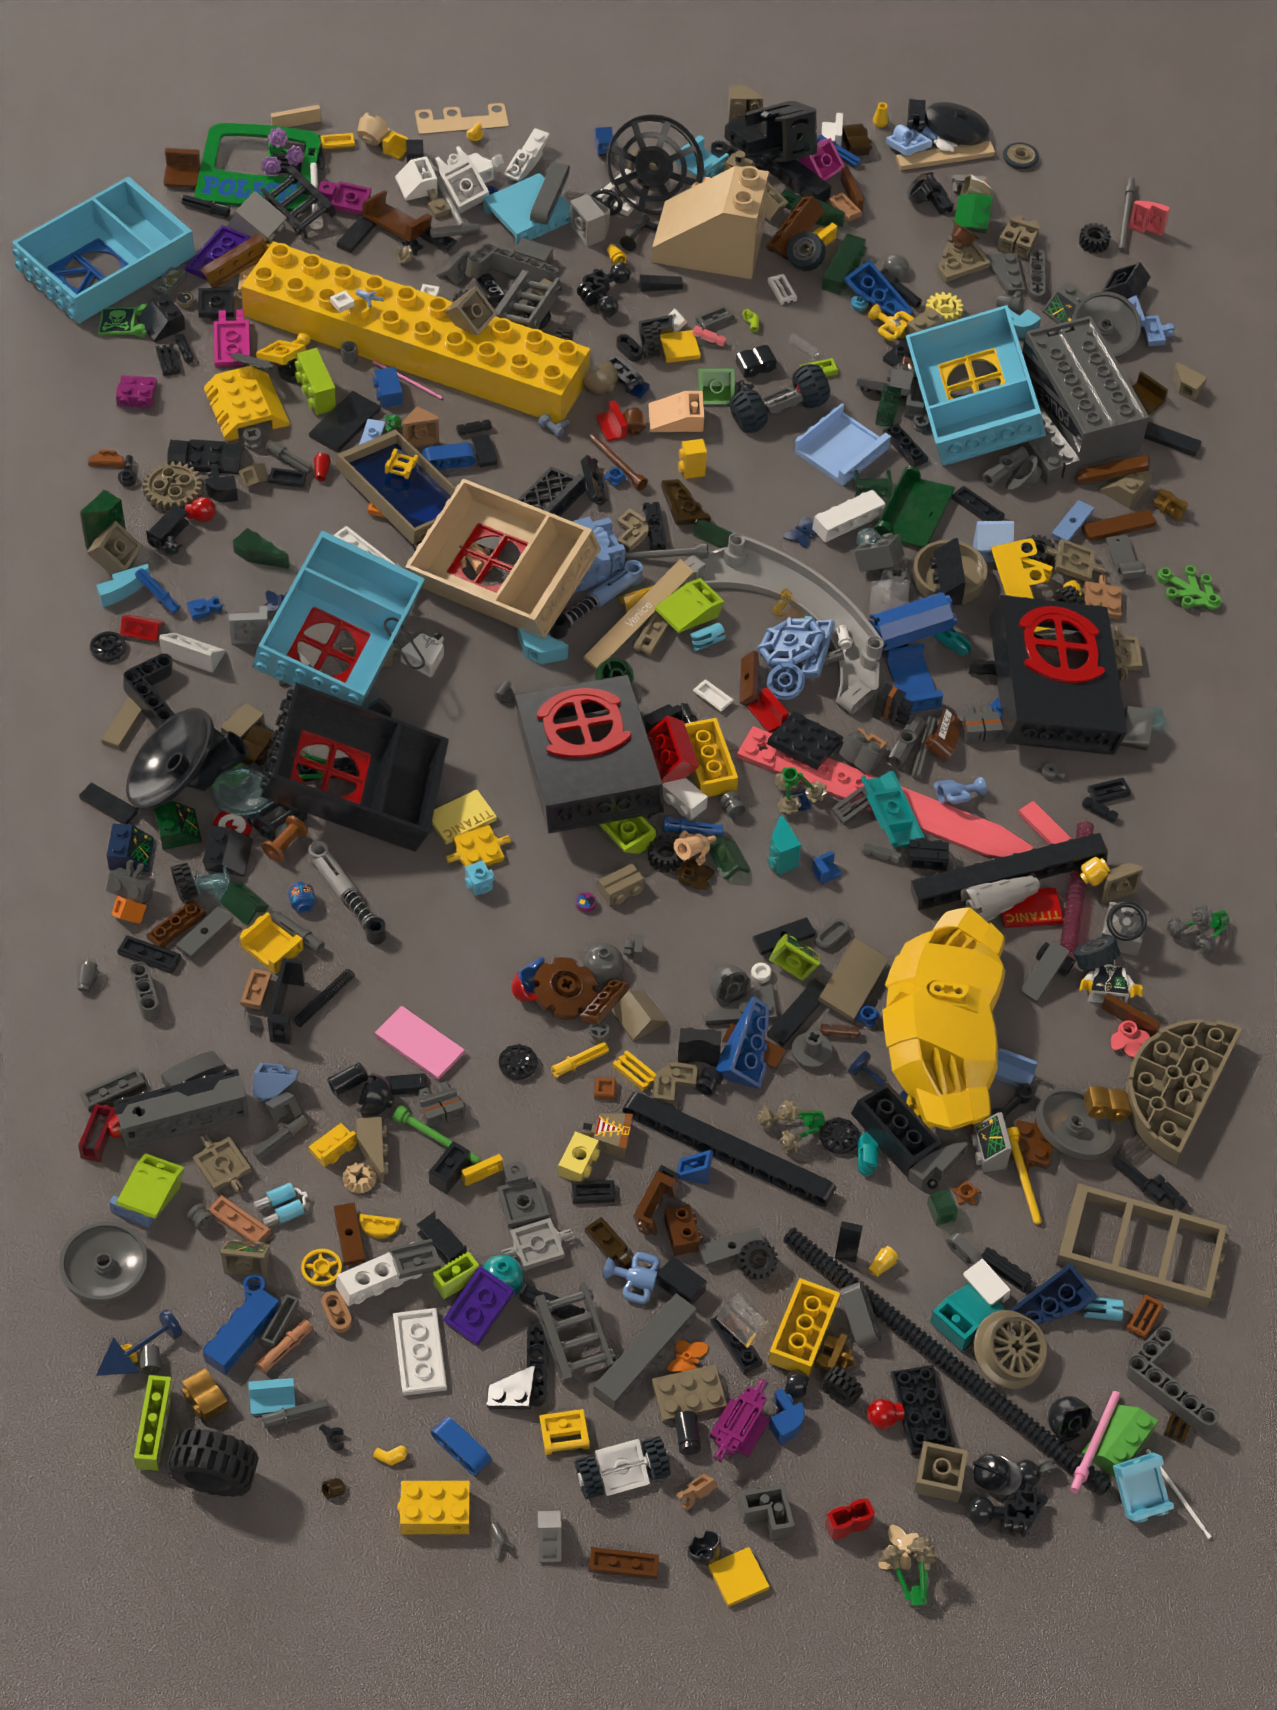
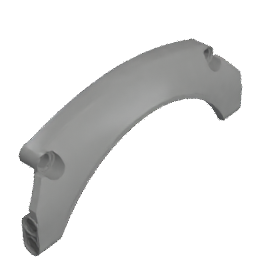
[682,533,884,714]

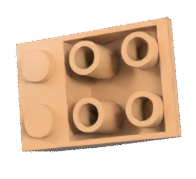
[648,391,704,432]

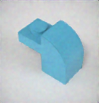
[1009,309,1041,339]

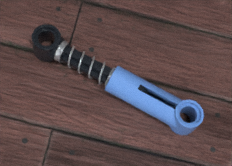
[549,560,643,639]

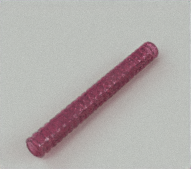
[1060,821,1094,952]

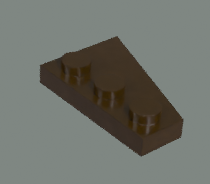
[661,479,711,525]

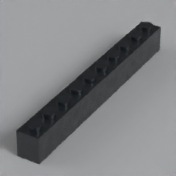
[911,833,1108,911]

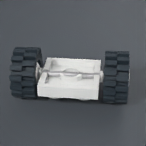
[575,1436,671,1499]

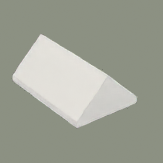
[159,633,225,673]

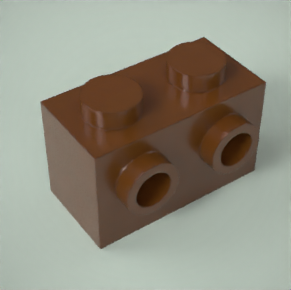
[664,1204,703,1256]

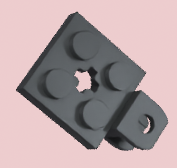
[497,1161,549,1228]

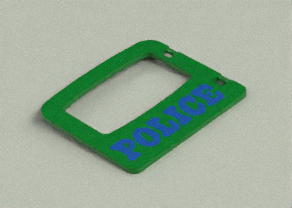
[195,123,321,212]

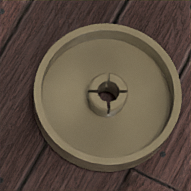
[912,540,987,606]

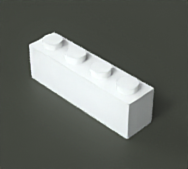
[812,490,885,543]
[663,778,708,821]

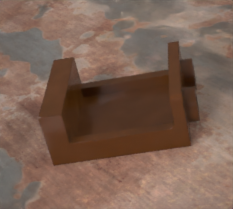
[633,1171,679,1236]

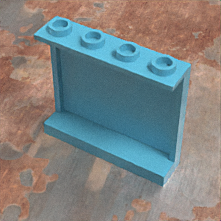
[483,173,570,246]

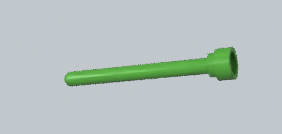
[392,1105,481,1164]

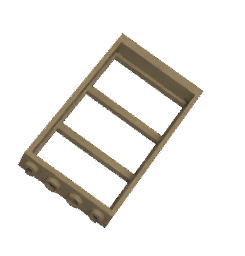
[1056,1183,1229,1308]

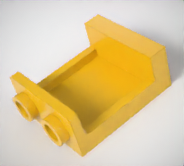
[239,912,304,974]

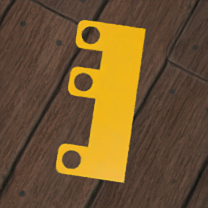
[991,538,1051,632]

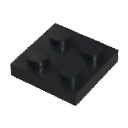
[198,287,234,318]

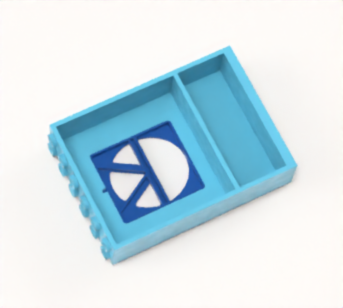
[12,176,195,324]

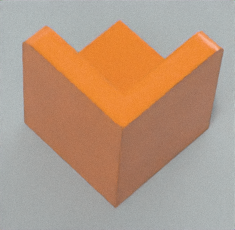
[111,895,147,924]

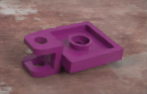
[318,181,372,215]

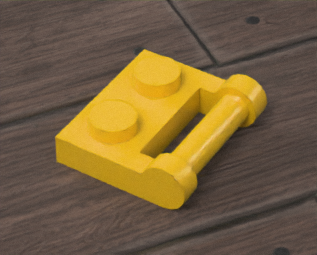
[539,1409,590,1456]

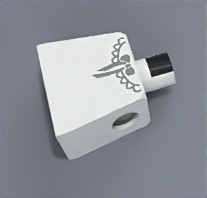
[401,633,444,677]

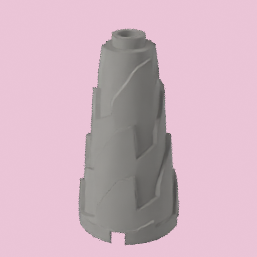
[961,875,1040,922]

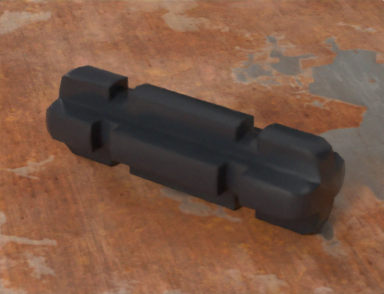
[175,334,194,363]
[456,419,492,435]
[1082,797,1119,823]
[1153,1174,1187,1210]

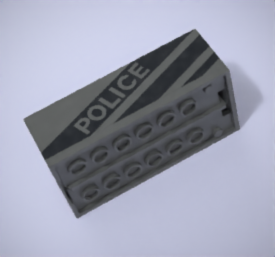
[1022,316,1149,466]

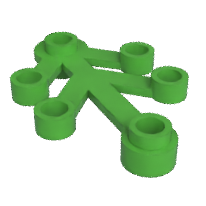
[1157,565,1222,610]

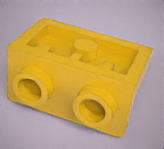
[308,1123,357,1167]

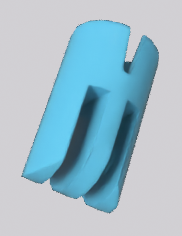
[690,623,726,651]
[1083,1297,1124,1321]

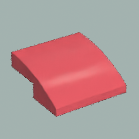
[1128,201,1170,236]

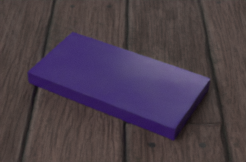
[185,225,251,280]

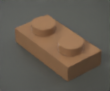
[240,968,272,1010]

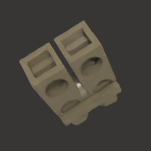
[997,215,1040,260]

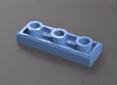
[1051,500,1094,542]

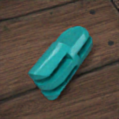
[933,629,972,656]
[858,1132,879,1176]

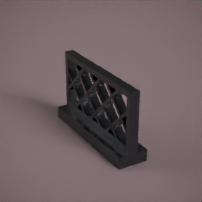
[518,467,587,517]

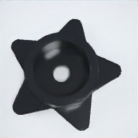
[402,239,424,256]

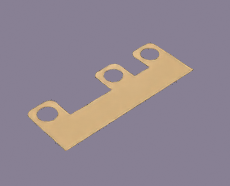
[415,103,509,134]

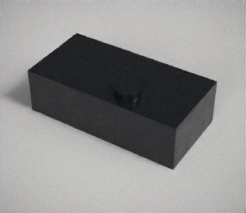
[851,1082,942,1175]

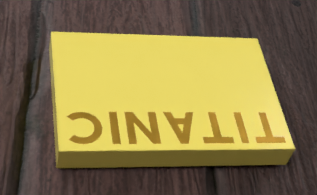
[431,789,497,845]

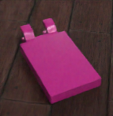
[214,310,250,367]

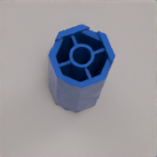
[870,593,958,651]

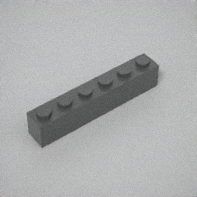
[593,1294,697,1411]

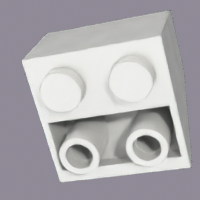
[395,156,438,201]

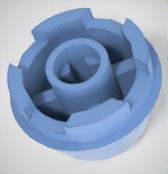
[767,663,805,700]

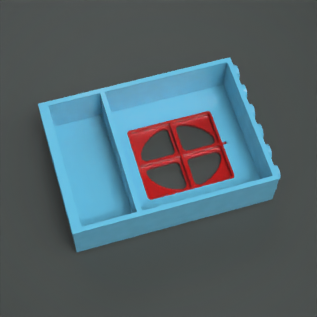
[252,530,425,706]

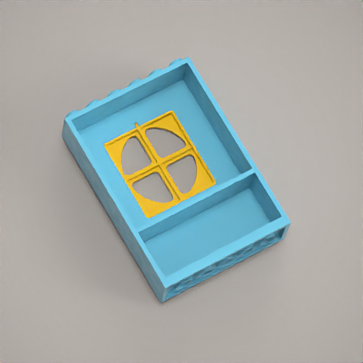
[905,305,1046,466]

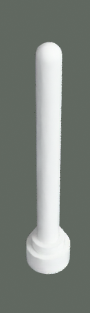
[309,163,323,229]

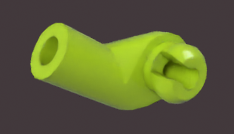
[742,309,759,333]

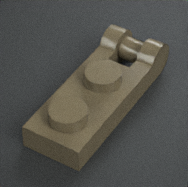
[634,611,670,657]

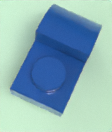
[594,127,614,155]
[769,1388,804,1445]

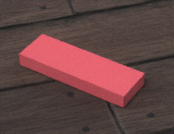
[1018,801,1072,844]

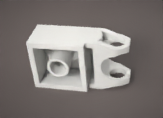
[435,146,489,213]

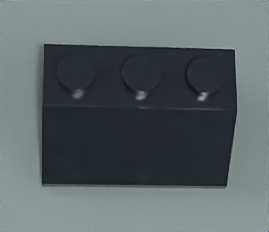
[930,538,966,606]

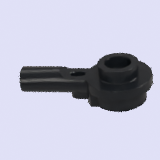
[118,455,136,487]

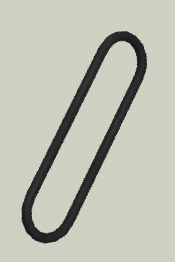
[383,617,425,670]

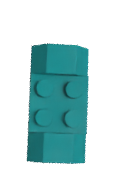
[861,771,924,849]

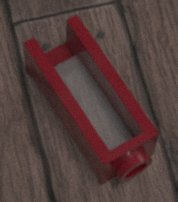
[78,1104,116,1163]

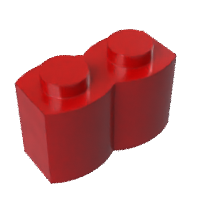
[825,1499,875,1540]

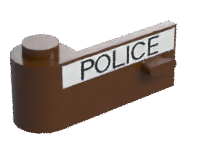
[925,708,963,762]

